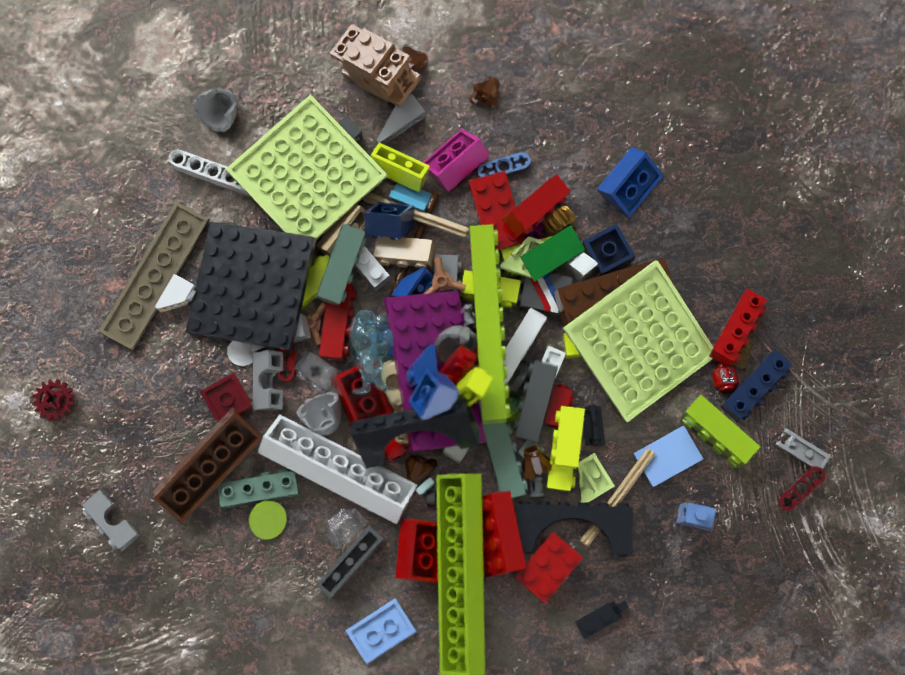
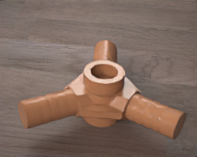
[424,257,466,294]
[306,302,326,347]

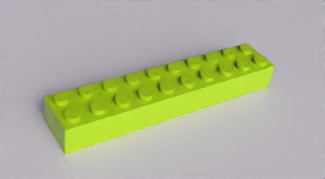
[470,224,510,424]
[436,474,485,675]

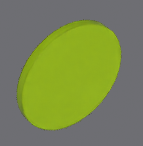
[249,500,287,539]

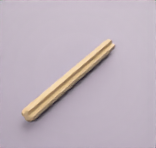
[363,193,469,238]
[580,449,655,546]

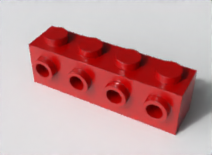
[502,174,571,237]
[319,283,357,362]
[709,289,767,366]

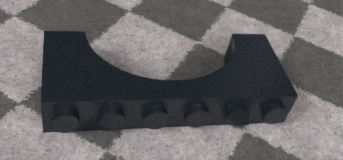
[351,398,480,469]
[514,501,633,556]

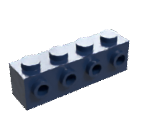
[720,349,792,422]

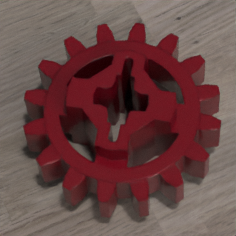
[32,379,76,421]

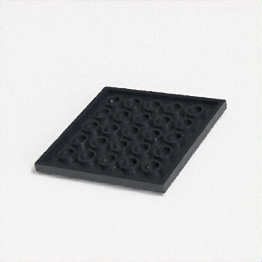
[185,222,317,351]

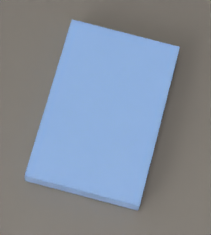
[633,426,703,488]
[345,598,416,664]

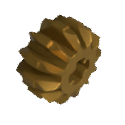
[543,206,576,236]

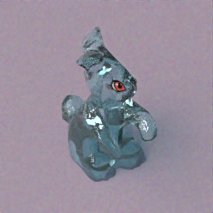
[349,310,394,395]

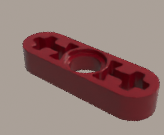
[778,466,825,511]

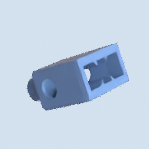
[676,503,717,532]

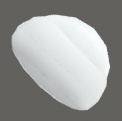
[227,341,255,366]

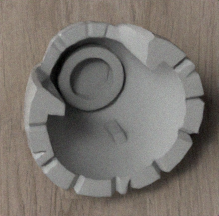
[193,88,237,132]
[435,325,478,364]
[297,392,342,436]

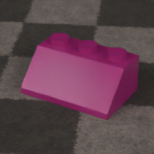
[423,128,490,192]

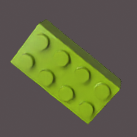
[681,395,761,468]

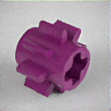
[523,222,545,239]

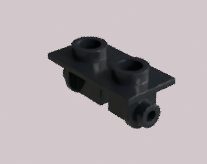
[582,405,605,446]

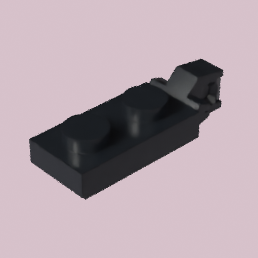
[575,601,629,639]

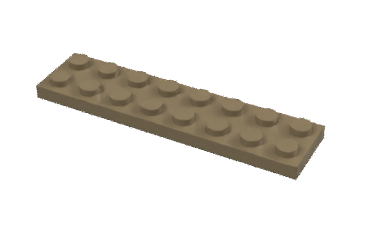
[99,202,210,351]

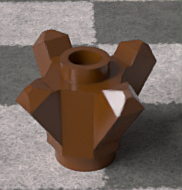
[402,44,428,72]
[469,76,500,108]
[521,445,552,480]
[405,455,438,486]

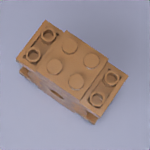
[330,24,422,107]

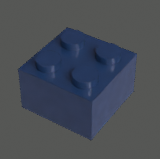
[365,202,414,240]
[582,223,635,276]

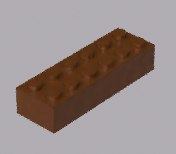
[553,257,673,327]
[152,407,263,523]

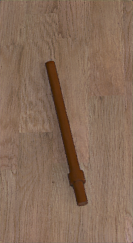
[390,192,440,295]

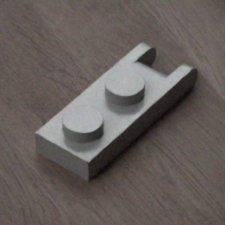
[461,304,476,330]
[775,428,830,473]

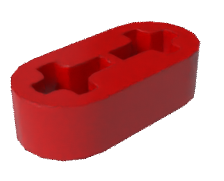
[277,349,296,383]

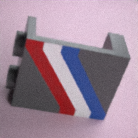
[517,273,572,317]

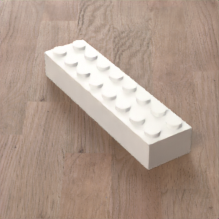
[258,414,417,524]

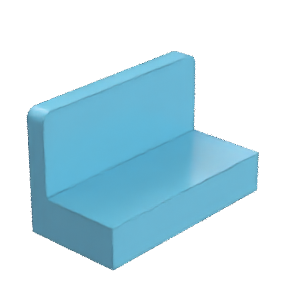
[389,183,432,212]

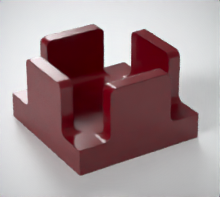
[200,372,253,423]

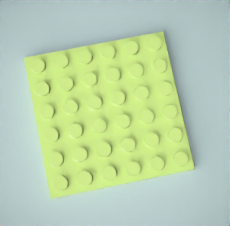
[226,94,388,239]
[563,260,713,422]

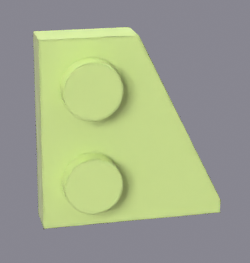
[500,236,544,278]
[578,453,615,503]

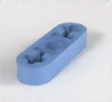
[477,152,531,178]

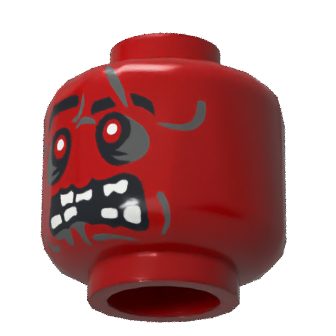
[712,364,739,394]

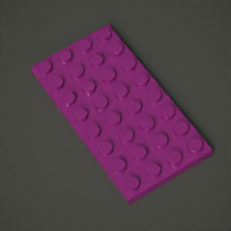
[384,291,486,452]

